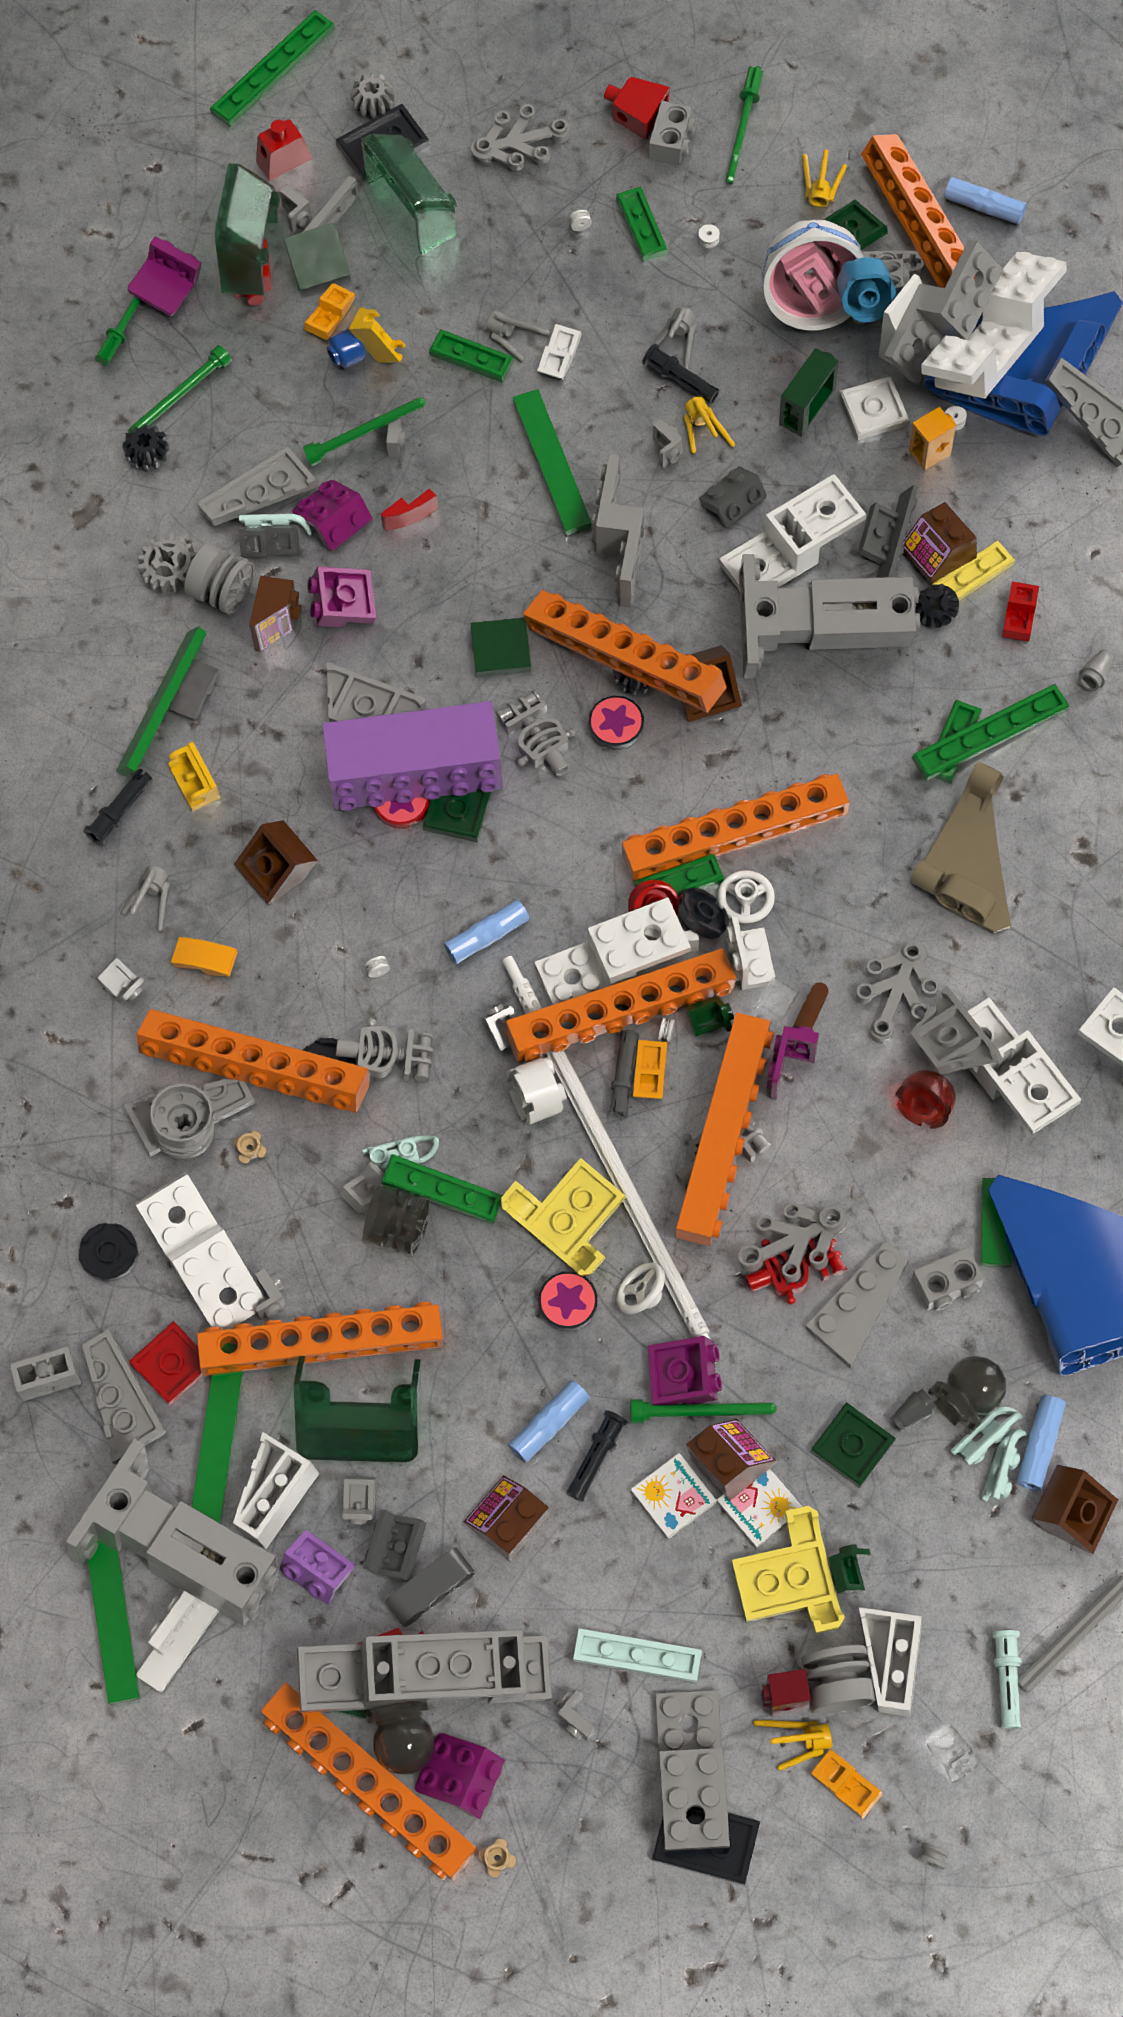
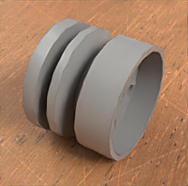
[184,542,255,615]
[150,1083,215,1160]
[801,1644,876,1714]

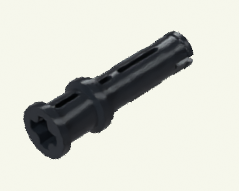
[642,343,720,404]
[83,769,153,846]
[565,1410,629,1502]

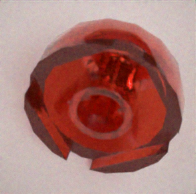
[895,1070,956,1129]

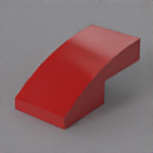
[381,488,438,531]
[1002,581,1039,642]

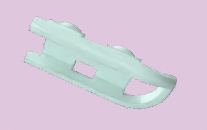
[239,514,312,535]
[362,1135,439,1172]
[950,1407,1023,1466]
[981,1429,1028,1502]

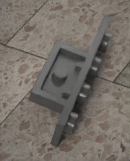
[857,485,918,578]

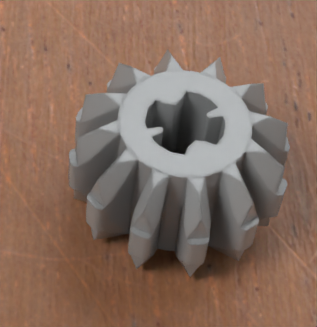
[350,72,395,119]

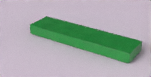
[381,1154,503,1225]

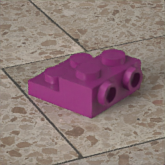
[307,566,376,628]
[648,1336,722,1405]

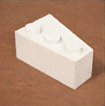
[233,1432,319,1549]
[859,1607,922,1717]

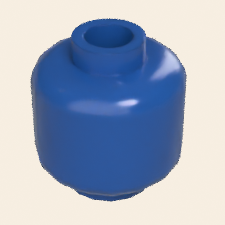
[326,328,366,369]

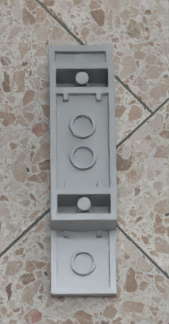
[297,1630,552,1713]

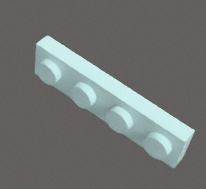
[573,1628,702,1683]

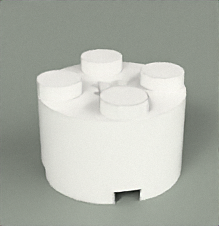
[506,1057,567,1125]

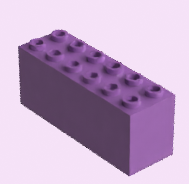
[323,701,503,811]

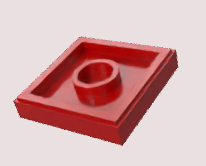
[128,1321,202,1406]

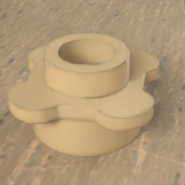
[233,1131,267,1164]
[479,1839,516,1878]

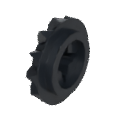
[915,583,959,628]

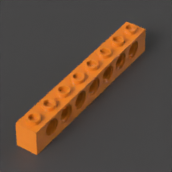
[861,134,975,288]
[523,590,727,713]
[622,773,850,883]
[505,948,736,1063]
[136,1009,369,1113]
[197,1302,443,1376]
[260,1682,478,1881]

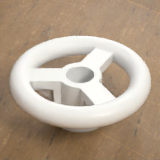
[717,870,775,924]
[616,1262,665,1314]

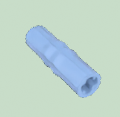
[944,177,1027,225]
[444,900,529,964]
[508,1380,590,1463]
[1016,1395,1066,1491]

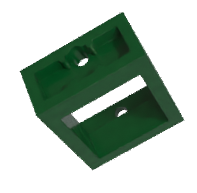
[779,348,839,437]

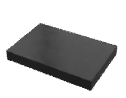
[336,104,430,181]
[652,1807,760,1886]

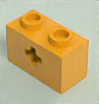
[909,406,956,471]

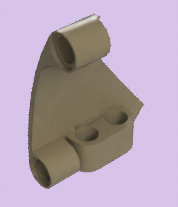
[910,761,1011,933]

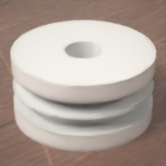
[569,210,592,231]
[698,224,720,248]
[945,406,967,430]
[364,956,390,978]
[658,1017,675,1043]

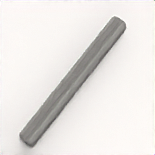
[1018,1575,1123,1693]

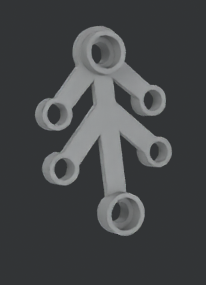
[471,104,570,171]
[856,940,939,1044]
[738,1203,847,1282]

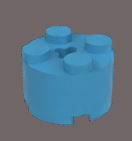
[837,257,896,322]

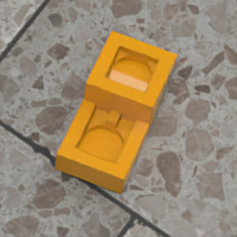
[304,283,356,341]
[170,937,238,977]
[633,1040,667,1099]
[811,1749,883,1819]

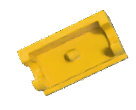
[349,307,406,363]
[168,741,220,811]

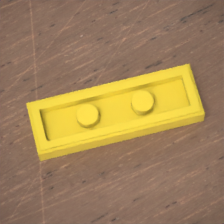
[932,540,1015,601]

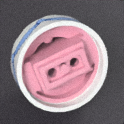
[761,220,864,330]

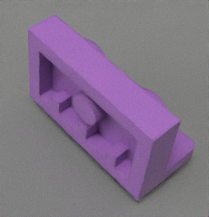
[280,1530,355,1604]

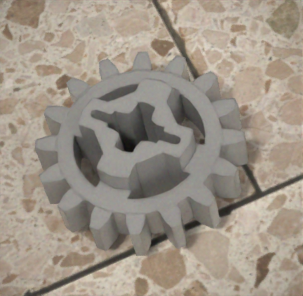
[138,534,196,593]

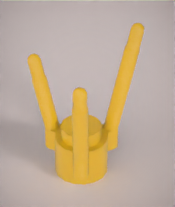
[802,149,847,208]
[683,397,735,454]
[753,1720,832,1771]

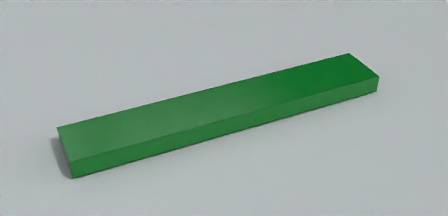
[210,10,335,127]
[513,389,592,536]
[116,626,207,776]
[911,684,1070,781]
[192,1343,244,1524]
[87,1541,141,1705]

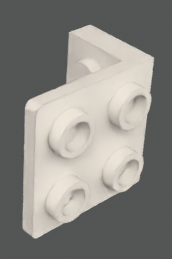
[726,916,776,990]

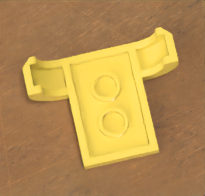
[501,1158,626,1276]
[732,1506,845,1634]

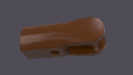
[793,982,829,1029]

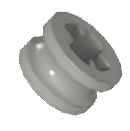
[917,1843,949,1869]

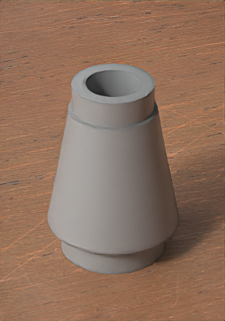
[1079,650,1114,691]

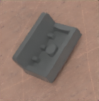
[699,466,767,528]
[364,1509,427,1582]

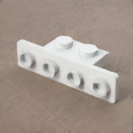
[136,1591,219,1692]

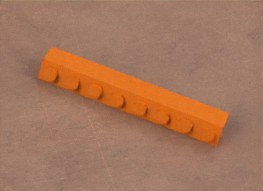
[676,1012,774,1247]

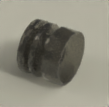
[362,1183,430,1257]

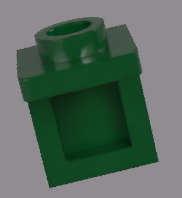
[685,995,734,1037]
[828,1544,871,1594]

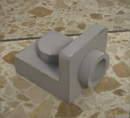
[481,1003,517,1050]

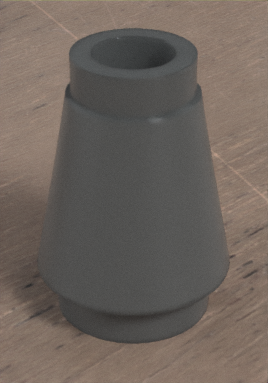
[890,1389,937,1432]

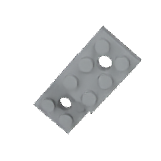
[884,240,1004,384]
[591,454,644,608]
[655,1690,730,1851]

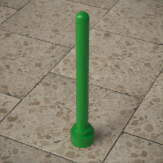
[128,345,232,433]
[303,397,426,467]
[630,1399,777,1424]

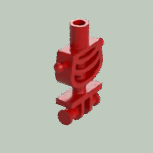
[745,1234,847,1305]

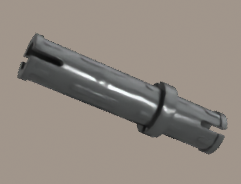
[609,1030,639,1118]

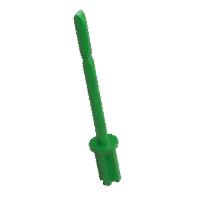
[726,66,764,184]
[95,296,141,366]

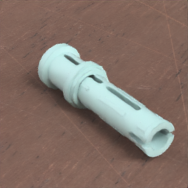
[992,1630,1022,1729]

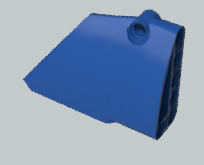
[924,291,1123,436]
[988,1175,1123,1375]

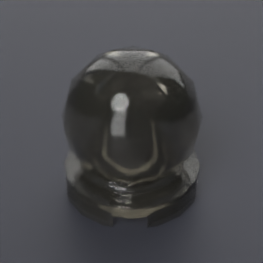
[928,1355,1007,1434]
[365,1700,435,1775]

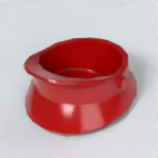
[628,880,679,916]

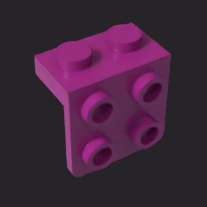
[128,236,202,316]
[292,480,373,551]
[766,1026,819,1099]
[415,1733,505,1819]

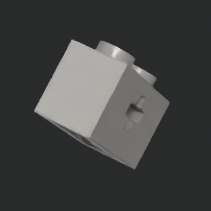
[9,1346,82,1402]

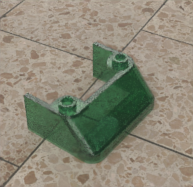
[361,134,457,255]
[215,163,280,295]
[293,1356,421,1462]

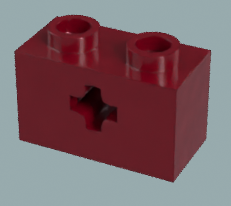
[761,1669,811,1717]

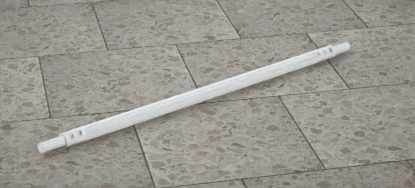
[502,956,721,1363]

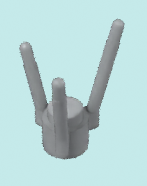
[652,307,697,370]
[487,311,550,361]
[121,865,170,932]

